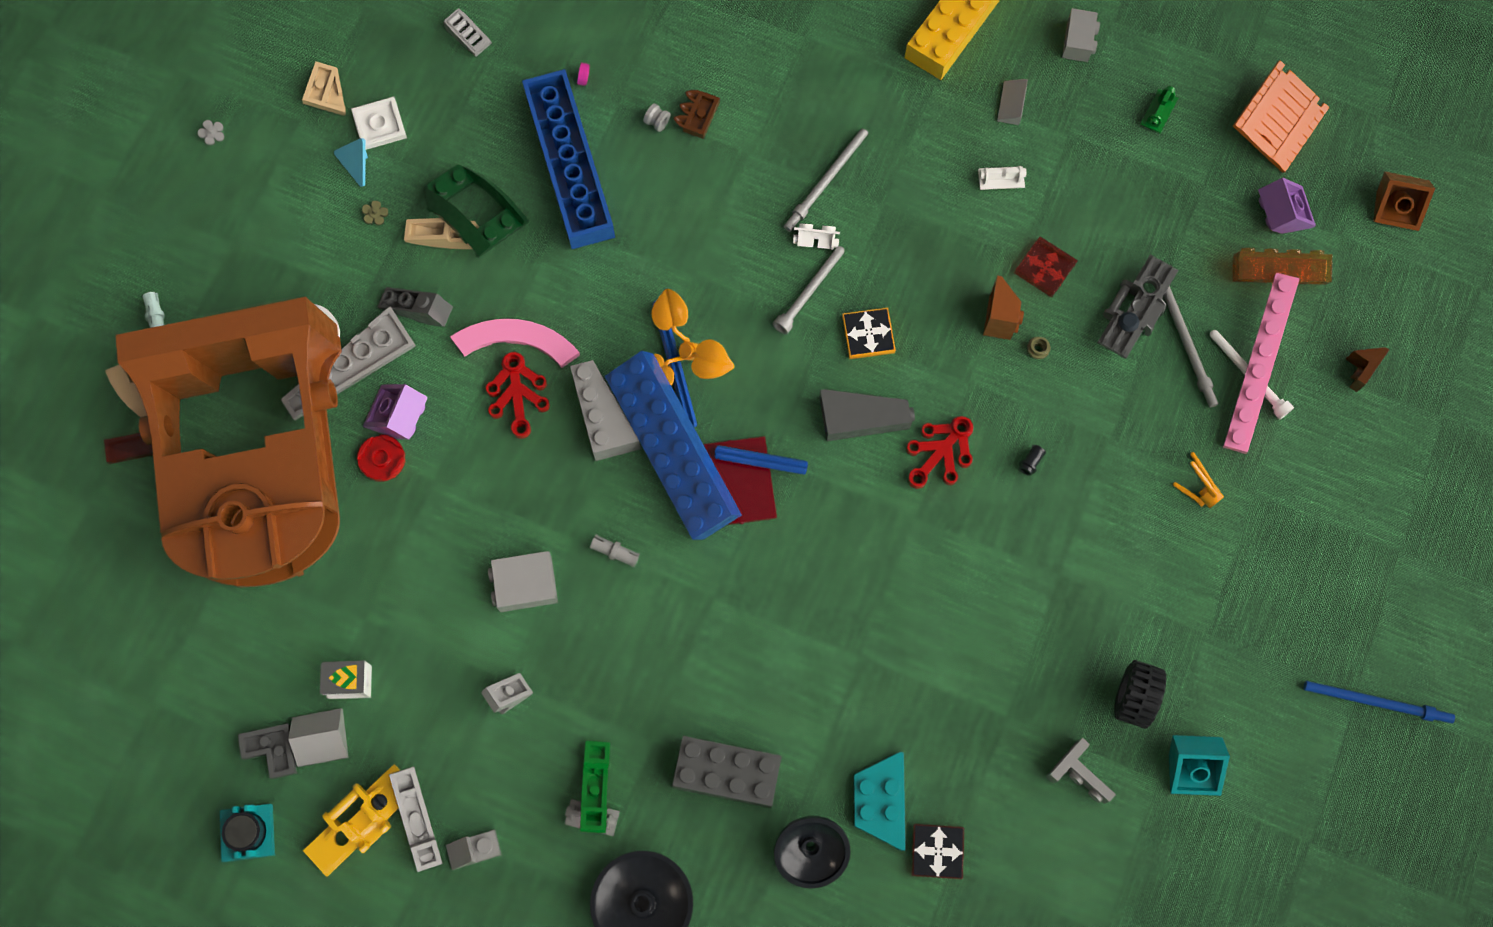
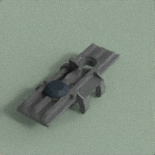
[1097,254,1178,359]

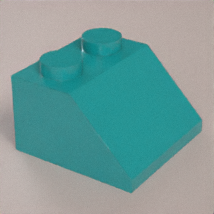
[1169,735,1230,796]

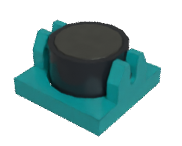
[220,804,275,862]

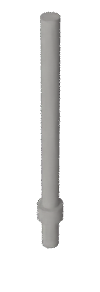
[784,128,868,232]
[1164,286,1218,408]

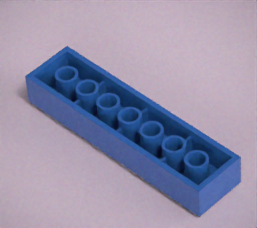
[522,69,615,249]
[605,351,742,540]

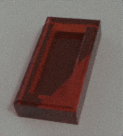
[104,433,153,464]

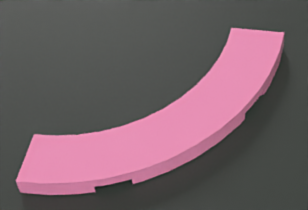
[450,319,580,368]

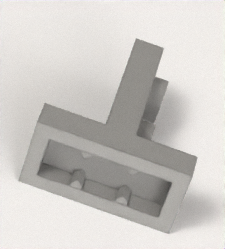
[1046,738,1116,804]

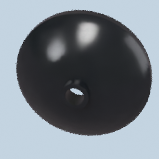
[774,816,851,889]

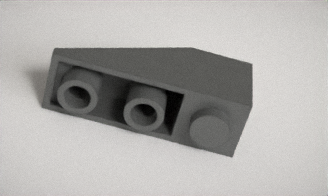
[377,287,453,327]

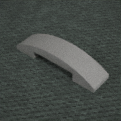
[389,766,442,872]

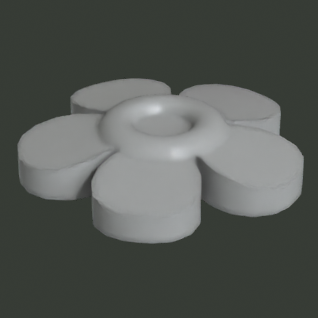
[198,120,225,145]

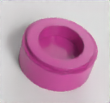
[577,62,590,86]

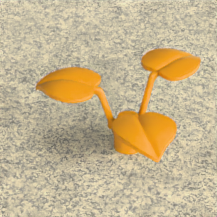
[651,288,735,386]

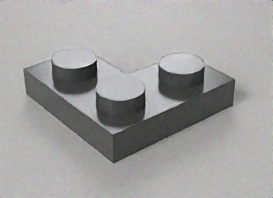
[238,724,297,779]

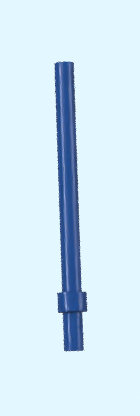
[1304,681,1455,724]

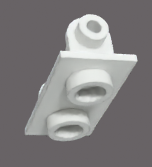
[978,166,1026,190]
[793,224,840,250]

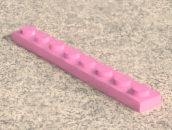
[1223,272,1299,454]

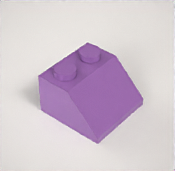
[1258,178,1316,234]
[363,384,428,440]

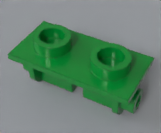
[1140,86,1178,134]

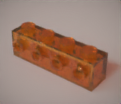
[1232,248,1333,285]

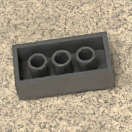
[672,736,782,808]

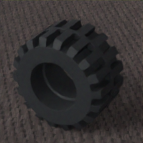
[1114,660,1166,729]

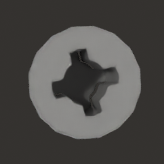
[643,103,671,132]

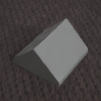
[288,708,349,767]

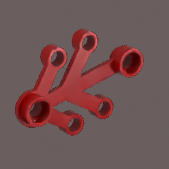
[486,352,550,439]
[906,416,974,489]

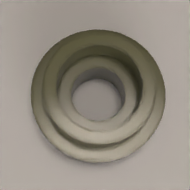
[1027,337,1051,359]

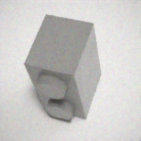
[1062,8,1100,62]

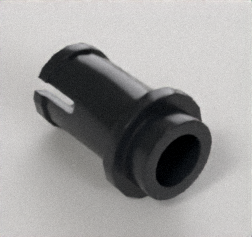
[1019,445,1046,476]

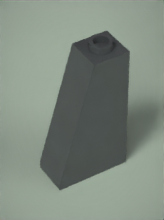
[819,389,915,441]

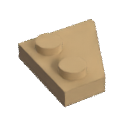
[302,61,346,116]

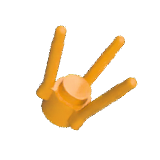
[1173,452,1224,509]

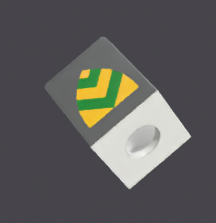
[320,661,372,699]

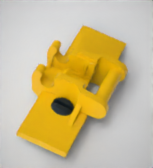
[303,764,400,877]

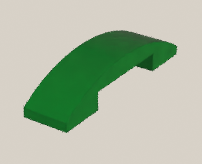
[580,741,610,833]

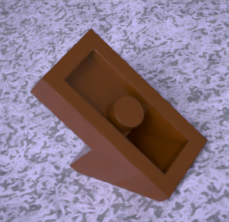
[1346,347,1389,392]

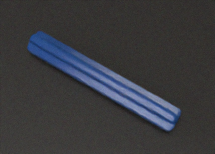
[714,445,808,475]

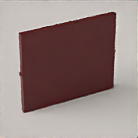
[703,436,777,525]

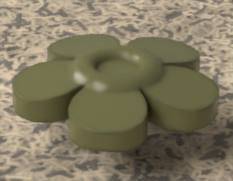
[362,201,388,226]

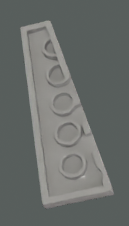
[281,307,416,420]

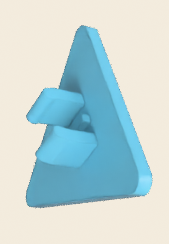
[334,138,368,187]

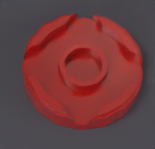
[357,435,405,482]

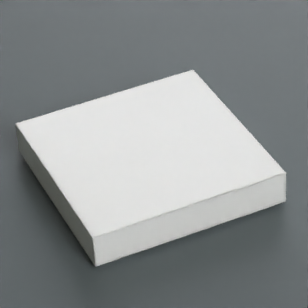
[351,97,407,150]

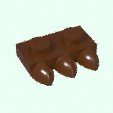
[674,90,720,139]

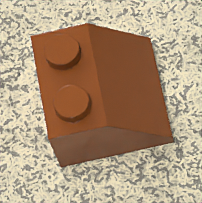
[1373,171,1435,231]
[983,275,1024,340]

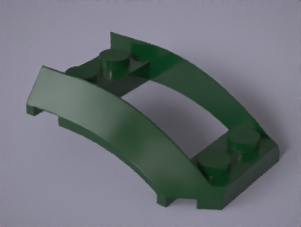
[424,164,529,258]

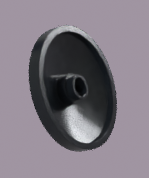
[590,851,694,927]

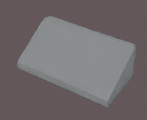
[997,79,1028,125]

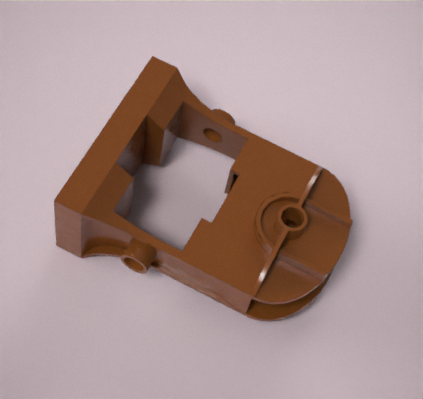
[115,297,342,588]

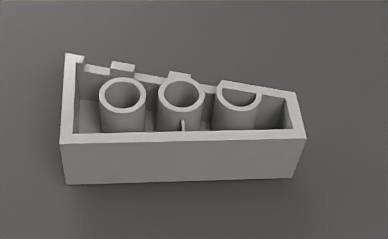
[570,360,641,461]

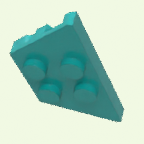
[854,752,906,851]

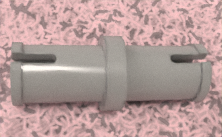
[590,534,640,568]

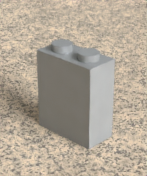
[488,551,558,612]

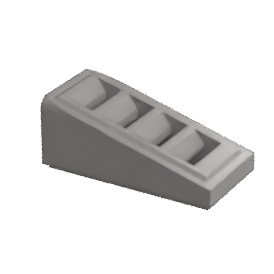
[444,8,492,57]

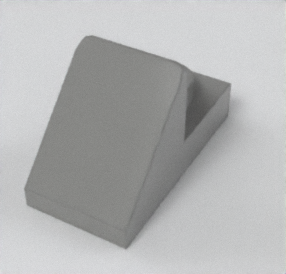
[481,673,533,714]
[446,830,502,870]

